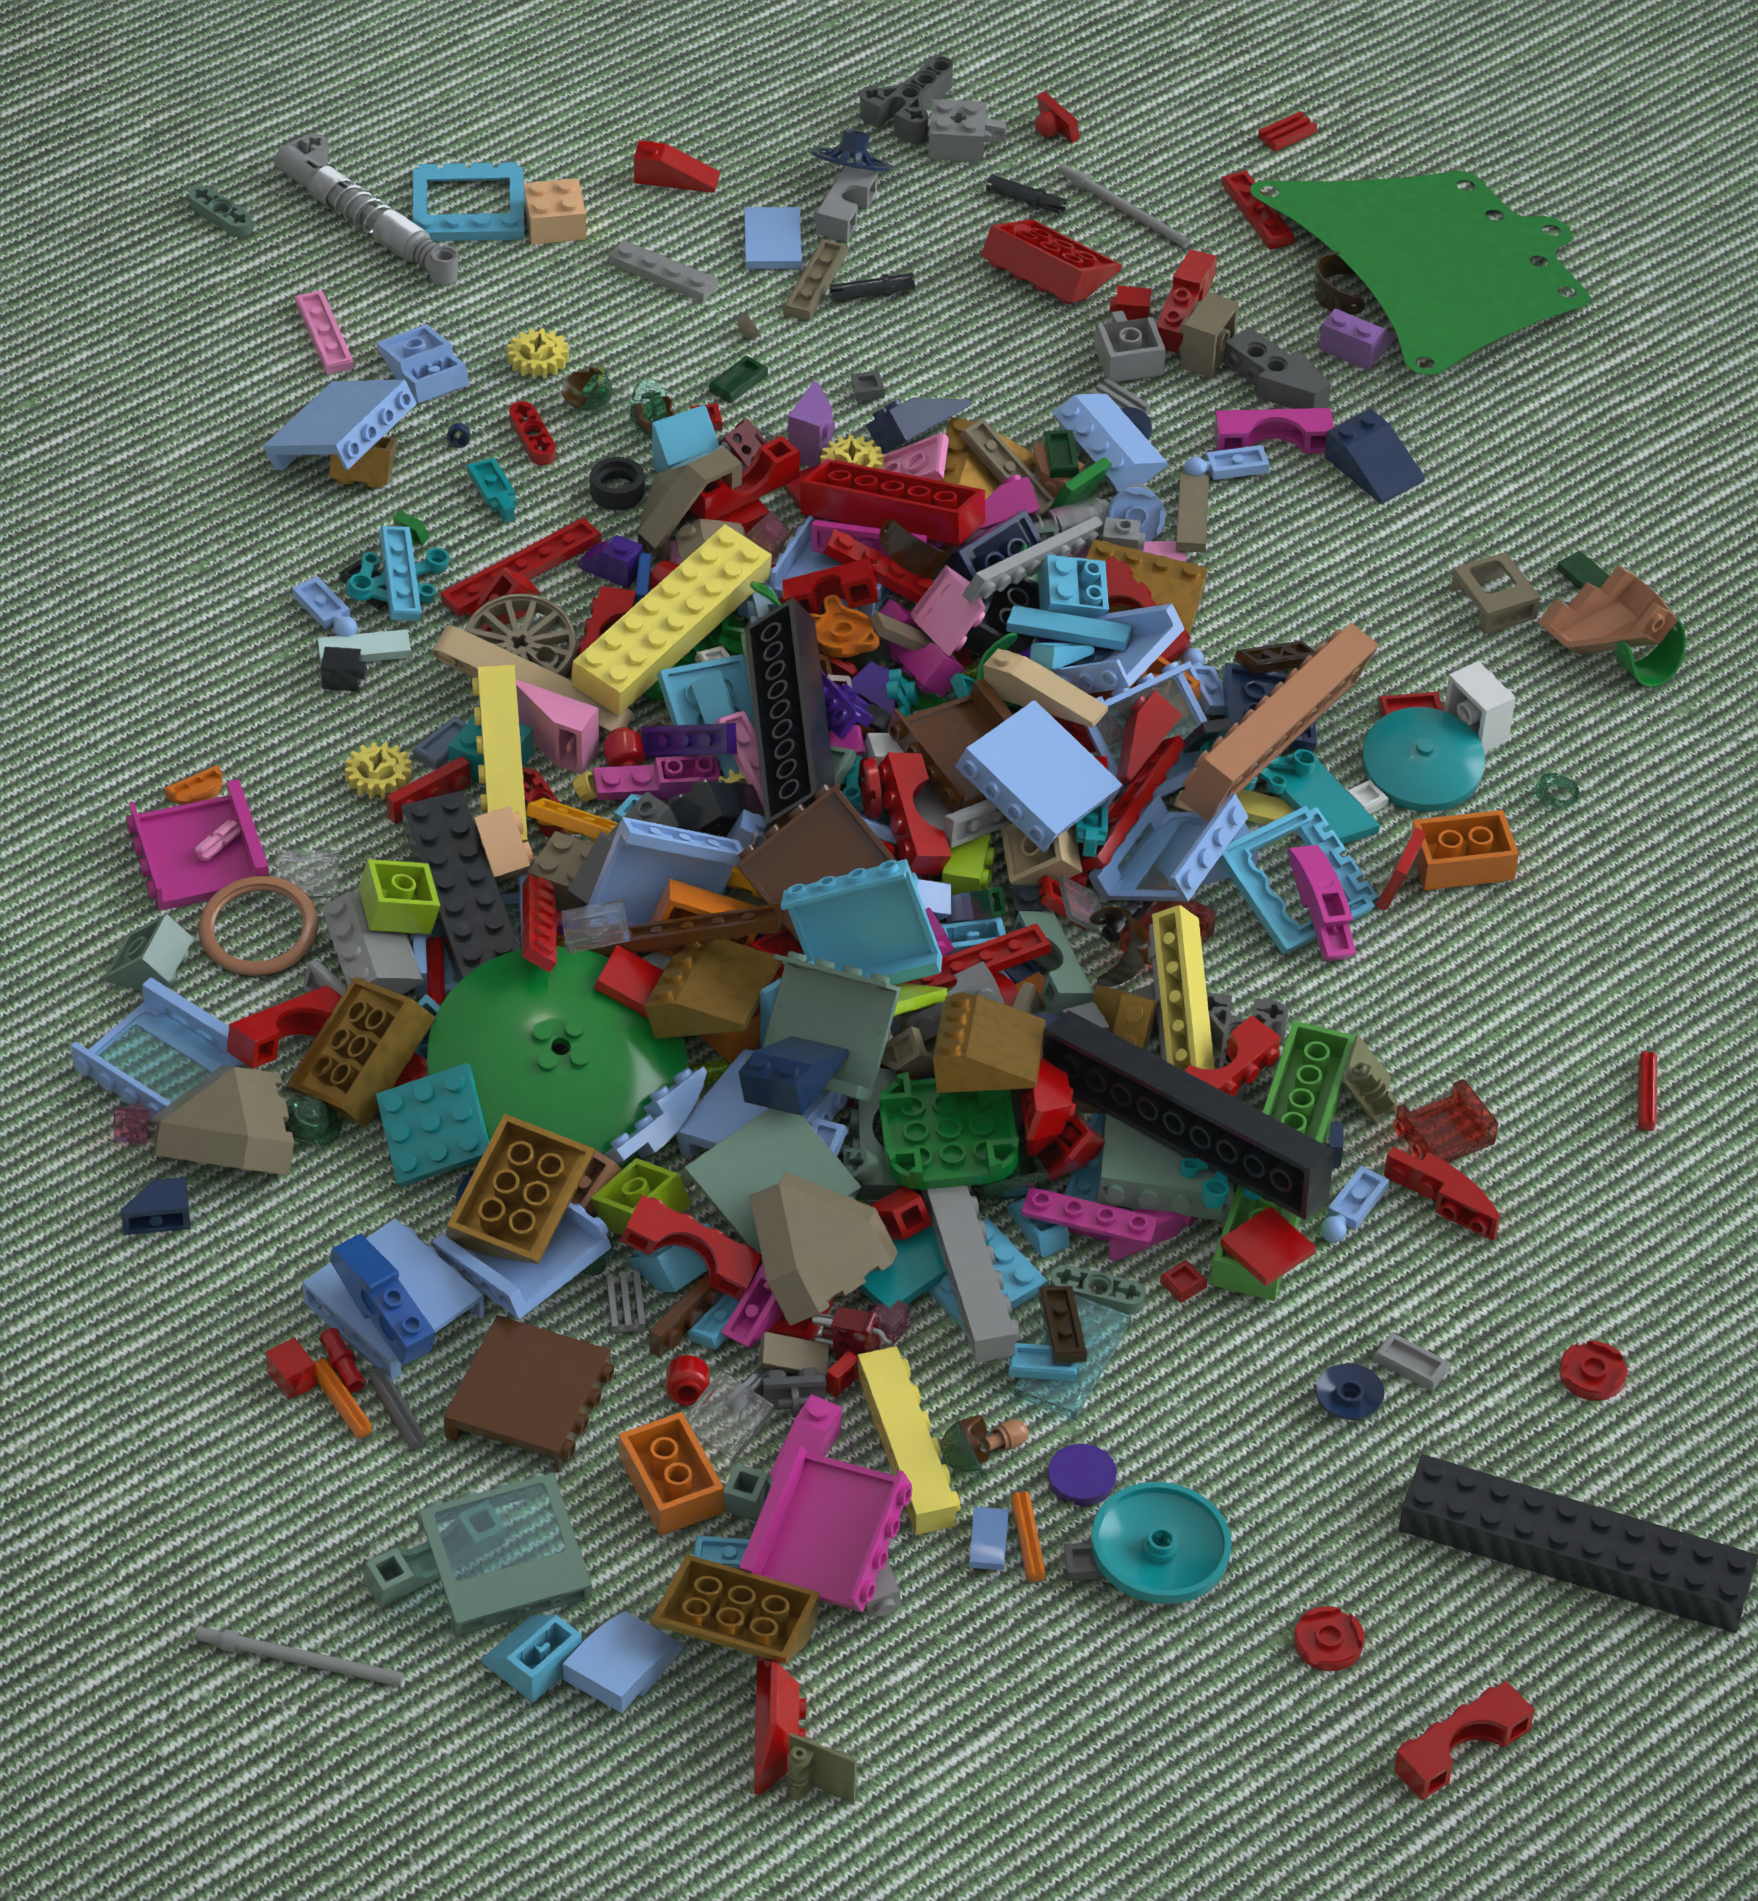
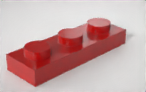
[386,756,471,824]

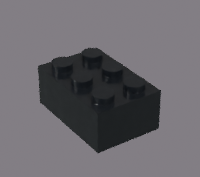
[963,577,1040,656]
[667,779,765,838]

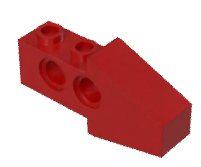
[1156,249,1217,354]

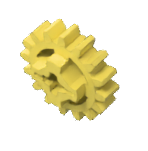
[507,328,569,379]
[820,435,884,469]
[345,742,412,799]

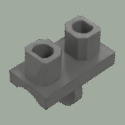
[763,1367,825,1418]

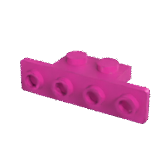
[1022,1187,1158,1246]

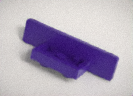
[821,670,874,739]

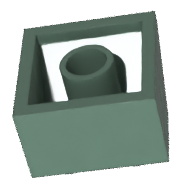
[104,914,193,991]

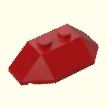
[1020,1057,1076,1157]
[1024,1111,1106,1181]
[754,1656,806,1794]

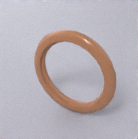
[199,876,318,976]

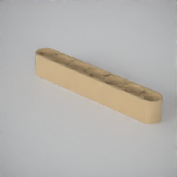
[432,625,633,739]

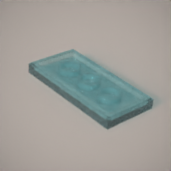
[1014,1294,1131,1420]

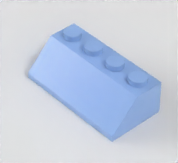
[1052,393,1169,493]

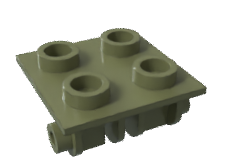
[1342,1035,1398,1125]
[788,1733,857,1803]

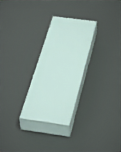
[318,629,411,663]

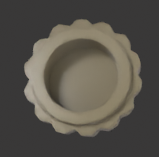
[737,314,761,340]

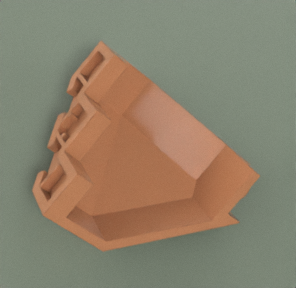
[1537,565,1678,655]

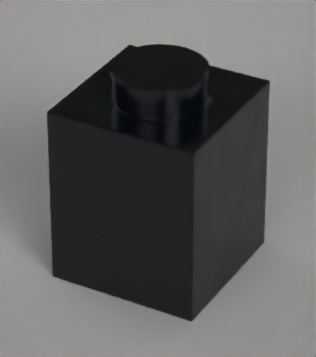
[320,646,367,692]

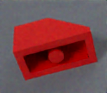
[469,567,541,632]

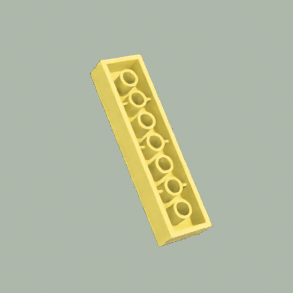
[571,524,772,716]

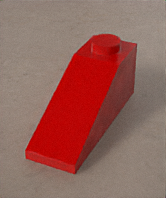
[634,140,720,193]
[1116,691,1182,786]

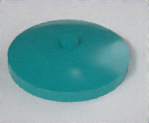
[1362,707,1485,812]
[1091,1482,1232,1604]

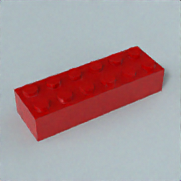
[800,458,985,546]

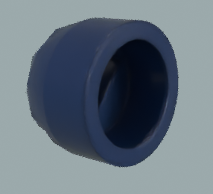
[447,422,471,448]

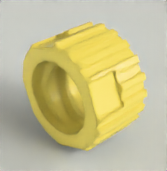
[573,771,596,802]

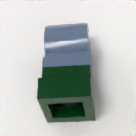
[945,886,1005,923]

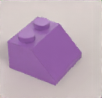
[1319,309,1396,370]
[788,381,835,467]

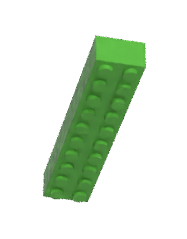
[1210,1020,1356,1301]

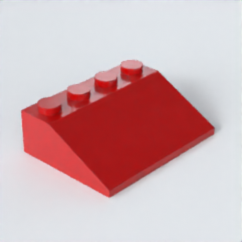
[981,219,1122,304]

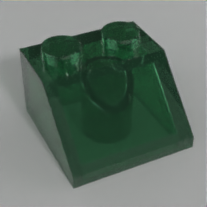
[971,1142,1049,1207]

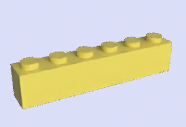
[472,665,528,843]
[1152,905,1215,1070]
[857,1346,961,1535]

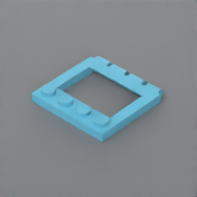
[413,162,525,241]
[1218,806,1379,955]

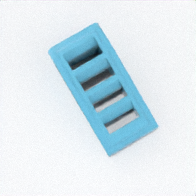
[1030,643,1095,670]
[1006,1198,1070,1257]

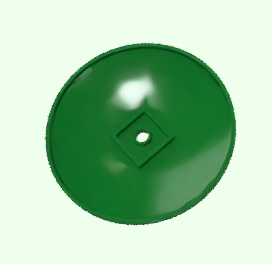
[427,946,687,1168]

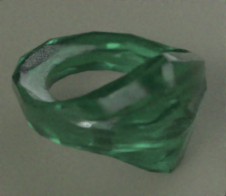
[1534,772,1581,808]

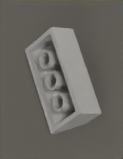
[321,891,423,995]

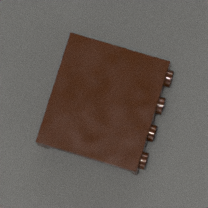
[887,678,1013,813]
[736,783,897,947]
[443,1315,615,1473]

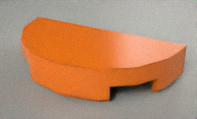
[164,765,223,805]

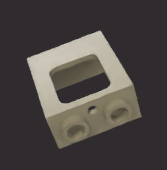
[1451,552,1540,635]

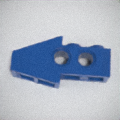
[330,1233,435,1366]

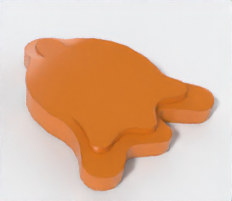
[810,595,880,658]

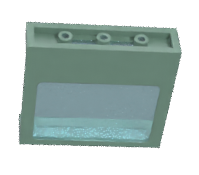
[418,1472,592,1637]

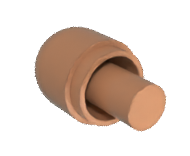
[982,1419,1028,1451]

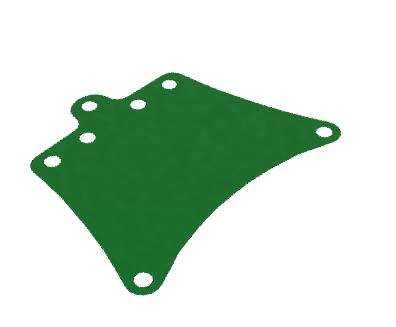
[1250,171,1591,375]

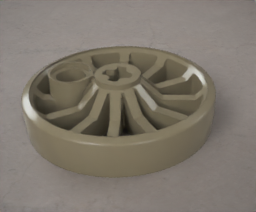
[465,594,577,678]

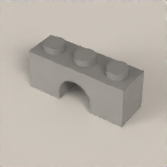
[813,166,878,242]
[901,961,1004,1042]

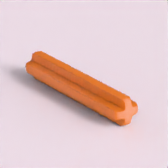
[314,1358,372,1439]
[1011,1491,1045,1583]

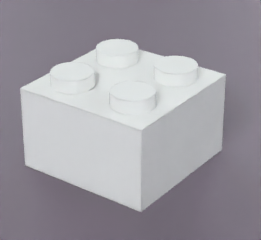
[1444,661,1515,752]

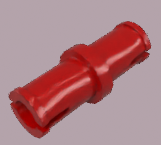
[319,1328,366,1393]

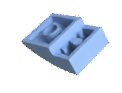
[376,324,469,404]
[563,1611,684,1713]

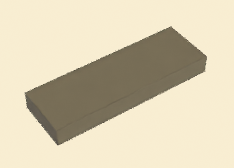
[870,611,956,659]

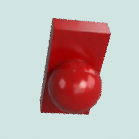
[1035,92,1080,143]

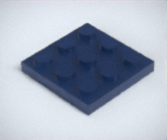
[1222,663,1317,752]

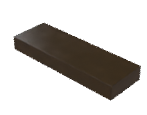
[1234,641,1315,674]
[1038,1286,1087,1364]

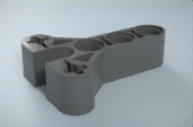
[859,56,953,144]
[1207,993,1288,1102]

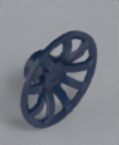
[810,129,891,171]

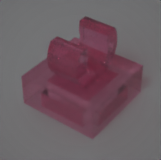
[114,1103,150,1144]
[872,1300,910,1346]

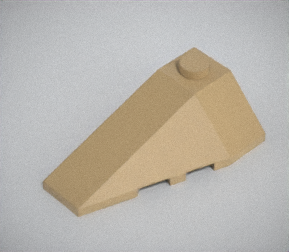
[983,648,1108,728]

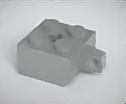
[928,99,1006,162]
[1094,311,1166,382]

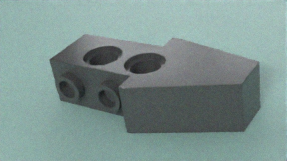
[1223,327,1331,409]
[567,792,679,910]

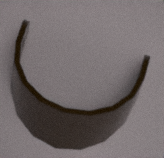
[1314,252,1365,315]
[879,518,953,579]
[1090,906,1149,987]

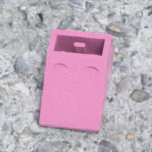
[911,565,986,656]
[516,680,599,774]

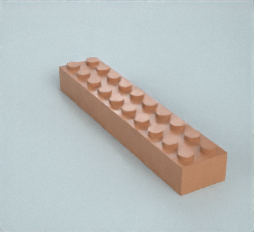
[1179,623,1379,822]

